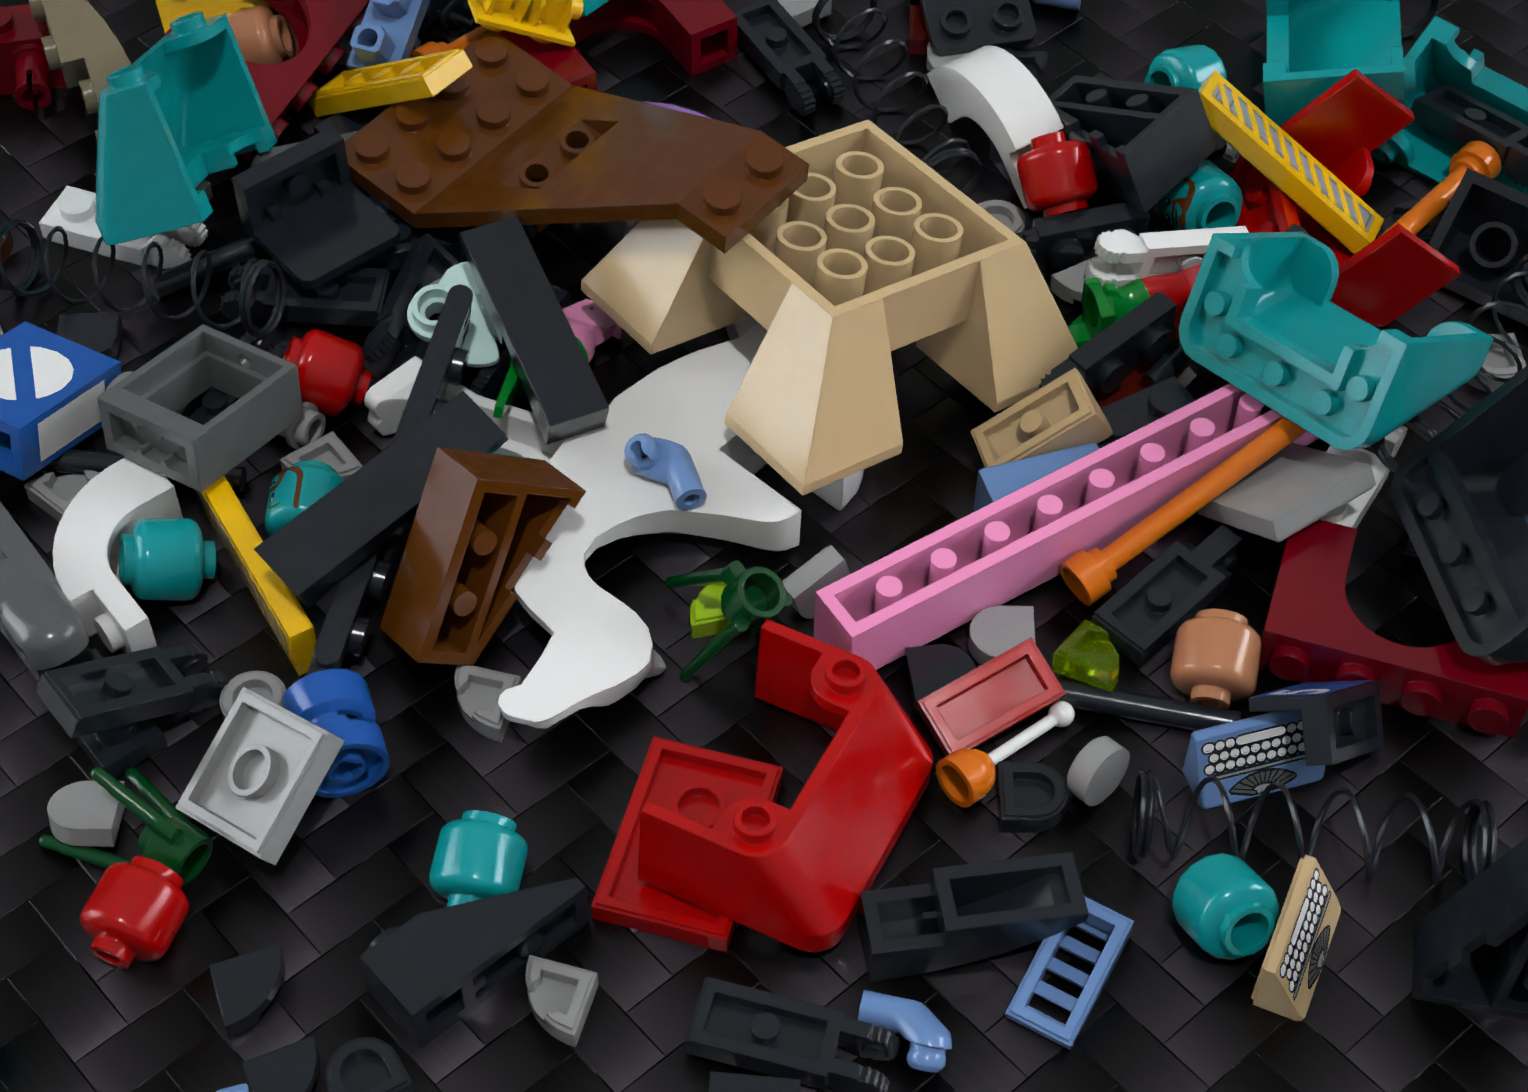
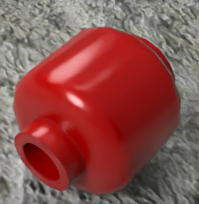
[1017,131,1098,217]
[283,329,372,417]
[79,856,190,969]

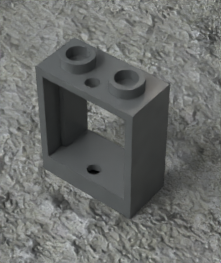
[97,324,303,493]

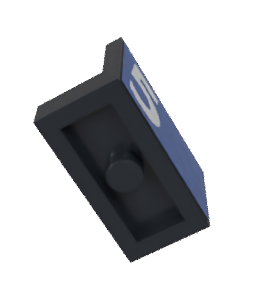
[1248,680,1385,766]

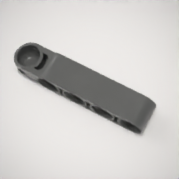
[0,502,89,670]

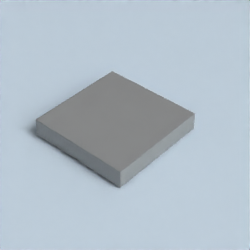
[1197,443,1376,542]
[175,687,345,865]

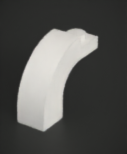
[927,45,1064,209]
[52,457,183,653]

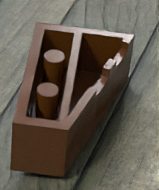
[380,447,586,666]

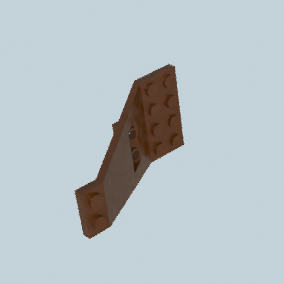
[345,29,809,254]

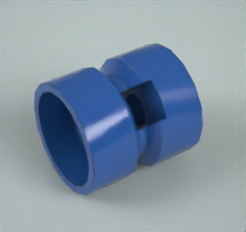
[281,669,389,798]

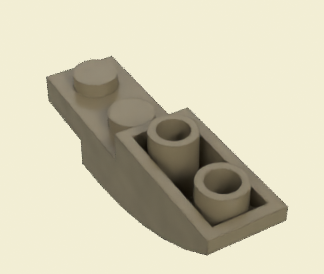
[28,0,131,139]

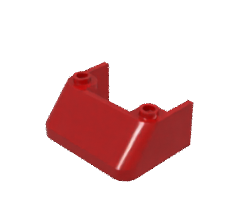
[1229,69,1461,328]
[638,619,933,952]

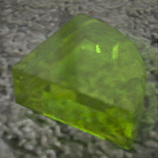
[1053,620,1119,692]

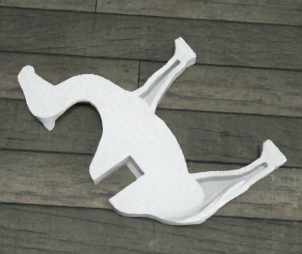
[364,221,864,729]

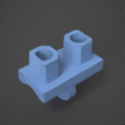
[346,0,430,70]

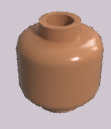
[226,5,294,64]
[1170,608,1262,709]

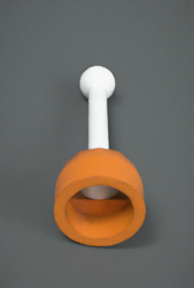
[936,701,1075,808]

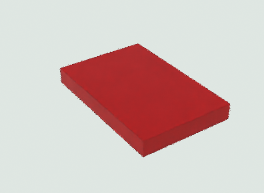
[591,736,783,953]

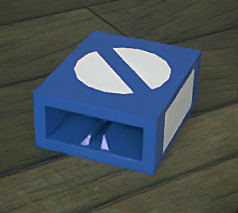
[0,321,121,481]

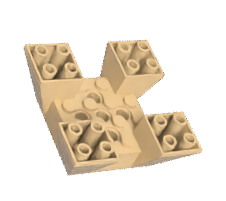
[581,119,1078,496]

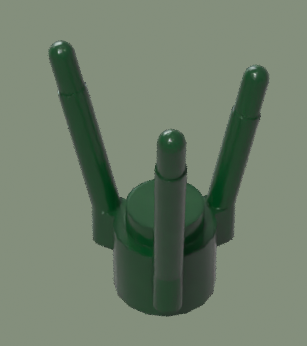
[665,560,792,681]
[39,767,213,886]

